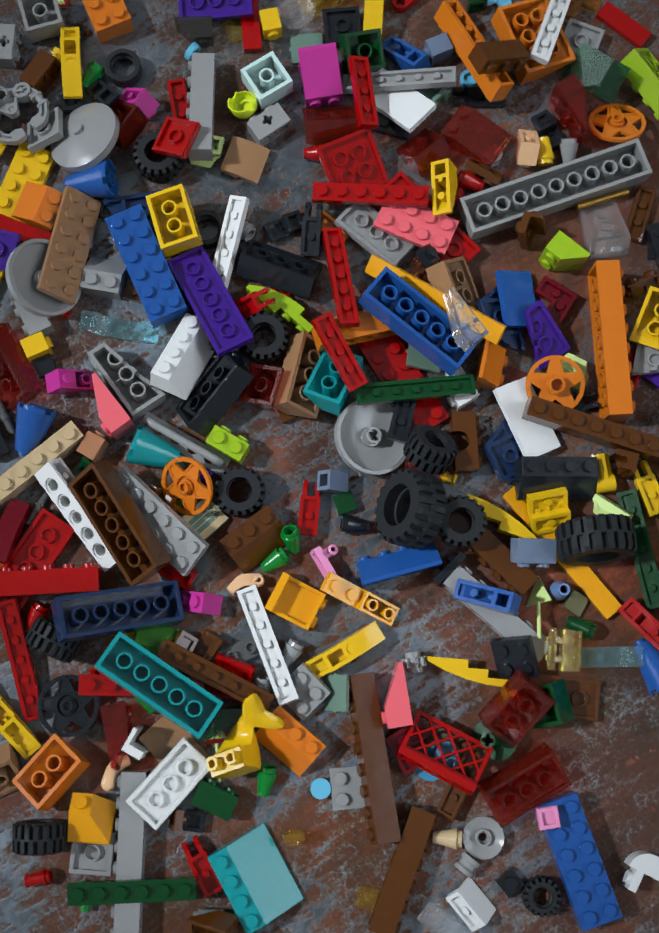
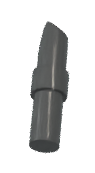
[0,399,16,434]
[25,492,50,525]

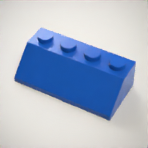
[356,542,443,587]

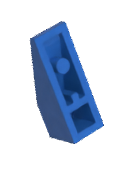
[382,34,432,70]
[453,578,522,617]

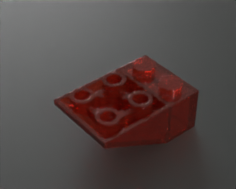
[548,73,589,147]

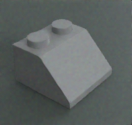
[80,257,128,300]

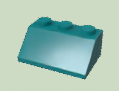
[302,350,363,416]

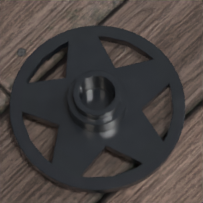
[37,674,100,737]

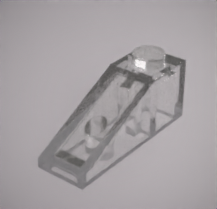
[443,285,489,352]

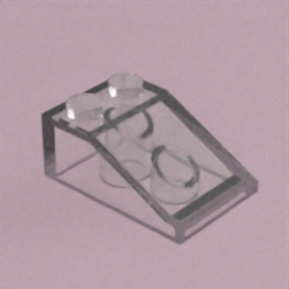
[578,200,631,259]

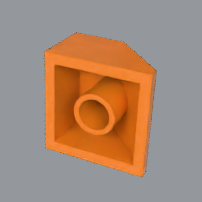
[12,181,63,232]
[475,339,508,390]

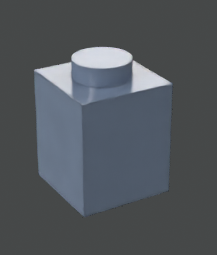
[423,32,453,66]
[317,469,349,494]

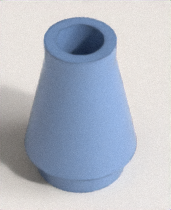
[549,581,570,601]

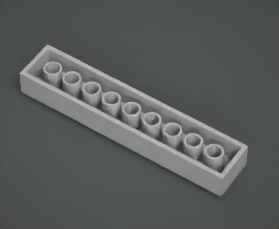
[457,138,653,240]

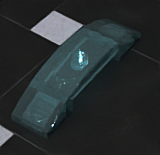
[79,310,160,344]
[559,646,644,668]

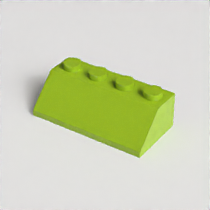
[618,48,659,121]

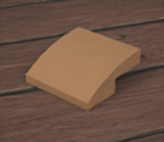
[219,136,270,185]

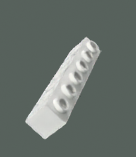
[34,457,117,572]

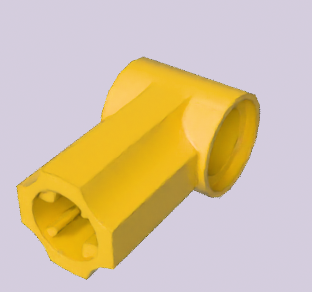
[590,453,617,494]

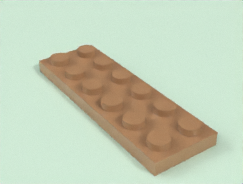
[36,185,102,306]

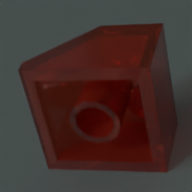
[396,128,453,177]
[240,363,284,410]

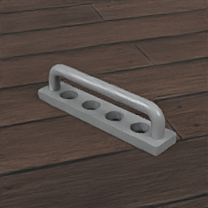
[139,412,231,475]

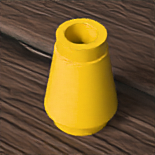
[537,136,555,166]

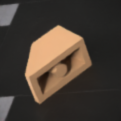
[516,129,540,168]

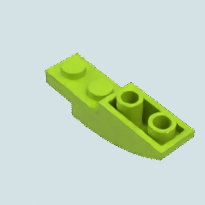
[246,285,313,335]

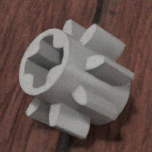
[401,651,427,673]

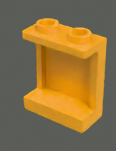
[265,572,328,631]

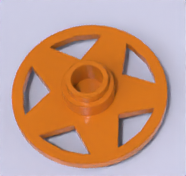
[588,103,646,143]
[525,355,585,409]
[161,456,213,516]

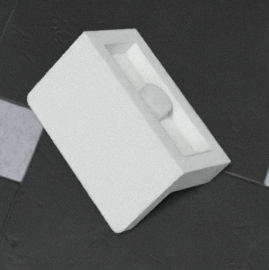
[121,725,149,760]
[445,877,496,932]

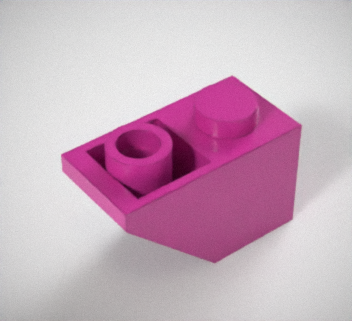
[45,368,94,395]
[179,590,223,616]

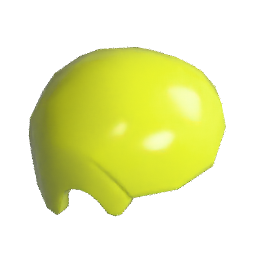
[227,91,258,119]

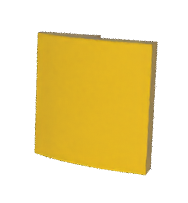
[526,487,571,535]

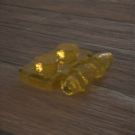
[545,628,582,673]

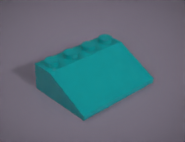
[207,823,304,933]

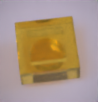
[283,829,305,846]

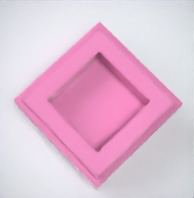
[535,805,561,831]

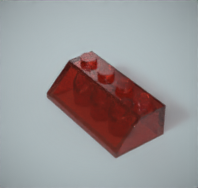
[0,322,44,412]
[476,742,572,828]

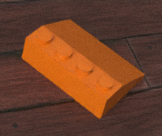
[491,0,576,85]

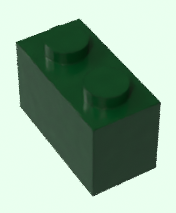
[191,777,240,821]

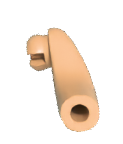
[226,573,265,595]
[101,754,131,791]

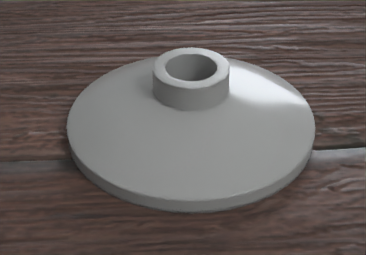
[462,816,504,860]

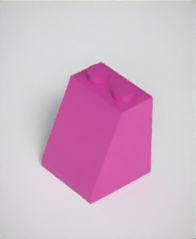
[298,42,343,109]

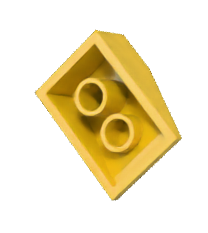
[629,286,659,350]

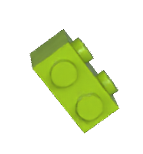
[205,425,251,465]

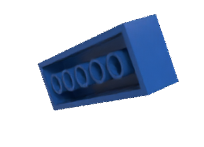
[105,204,189,329]
[358,267,480,376]
[533,790,623,932]

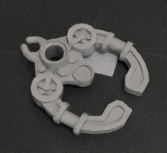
[0,82,50,145]

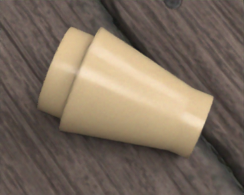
[433,828,463,850]

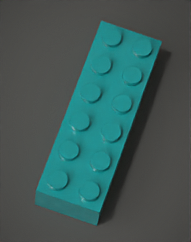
[94,631,224,740]

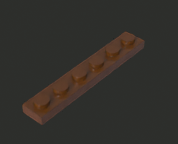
[156,638,275,711]

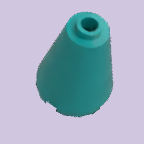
[125,425,183,468]

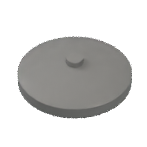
[51,103,120,172]
[5,239,82,318]
[334,400,411,476]

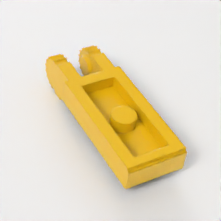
[631,460,659,517]

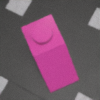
[116,87,160,119]

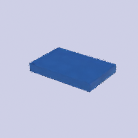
[495,270,536,328]

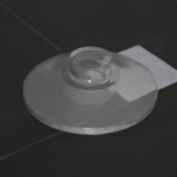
[278,0,315,30]

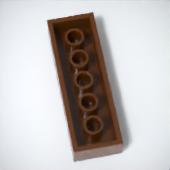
[68,459,172,586]

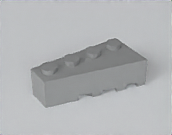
[87,342,166,422]

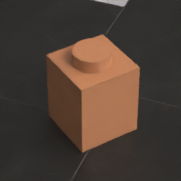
[76,430,110,462]

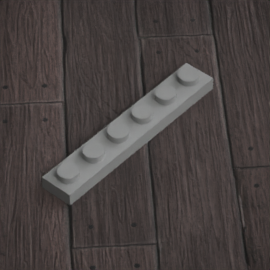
[342,66,457,94]

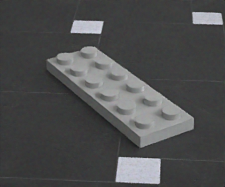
[117,466,209,576]

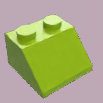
[538,230,590,272]

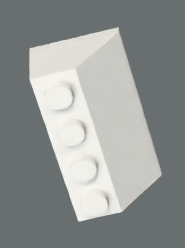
[150,313,214,400]

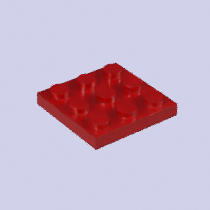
[315,128,389,184]

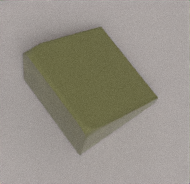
[562,589,589,617]

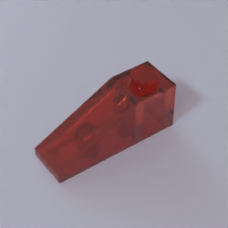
[100,700,134,771]

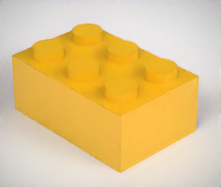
[145,184,203,257]

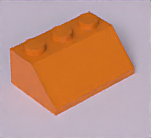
[255,705,326,777]
[12,733,91,812]

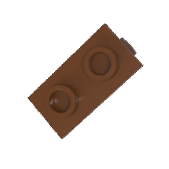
[622,269,659,298]

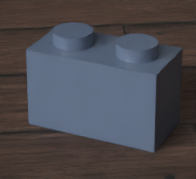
[510,538,557,567]

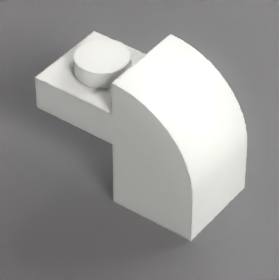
[623,850,659,893]

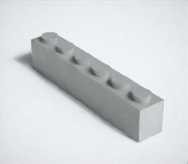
[186,53,216,161]
[441,565,552,662]

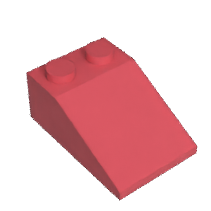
[92,372,136,441]
[380,662,413,729]

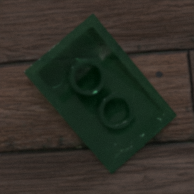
[563,41,631,104]

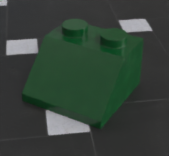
[338,28,386,74]
[517,678,575,730]

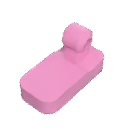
[310,544,338,579]

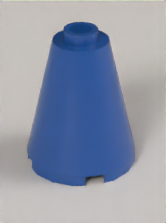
[63,159,119,198]
[15,401,57,457]
[632,638,659,697]

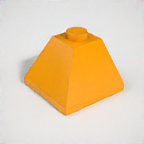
[67,792,116,845]

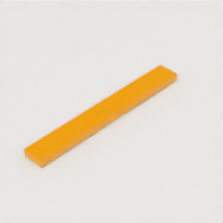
[364,254,507,345]
[502,486,622,619]

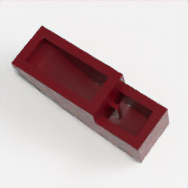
[0,498,31,565]

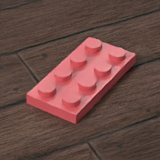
[373,206,459,257]

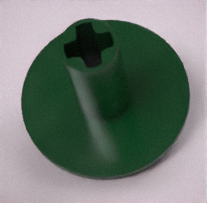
[474,715,518,761]

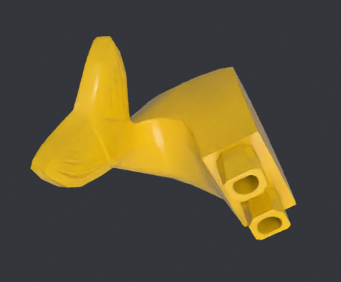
[206,693,285,779]

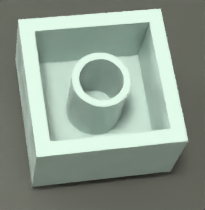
[240,51,293,110]

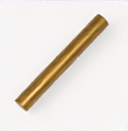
[574,188,629,211]

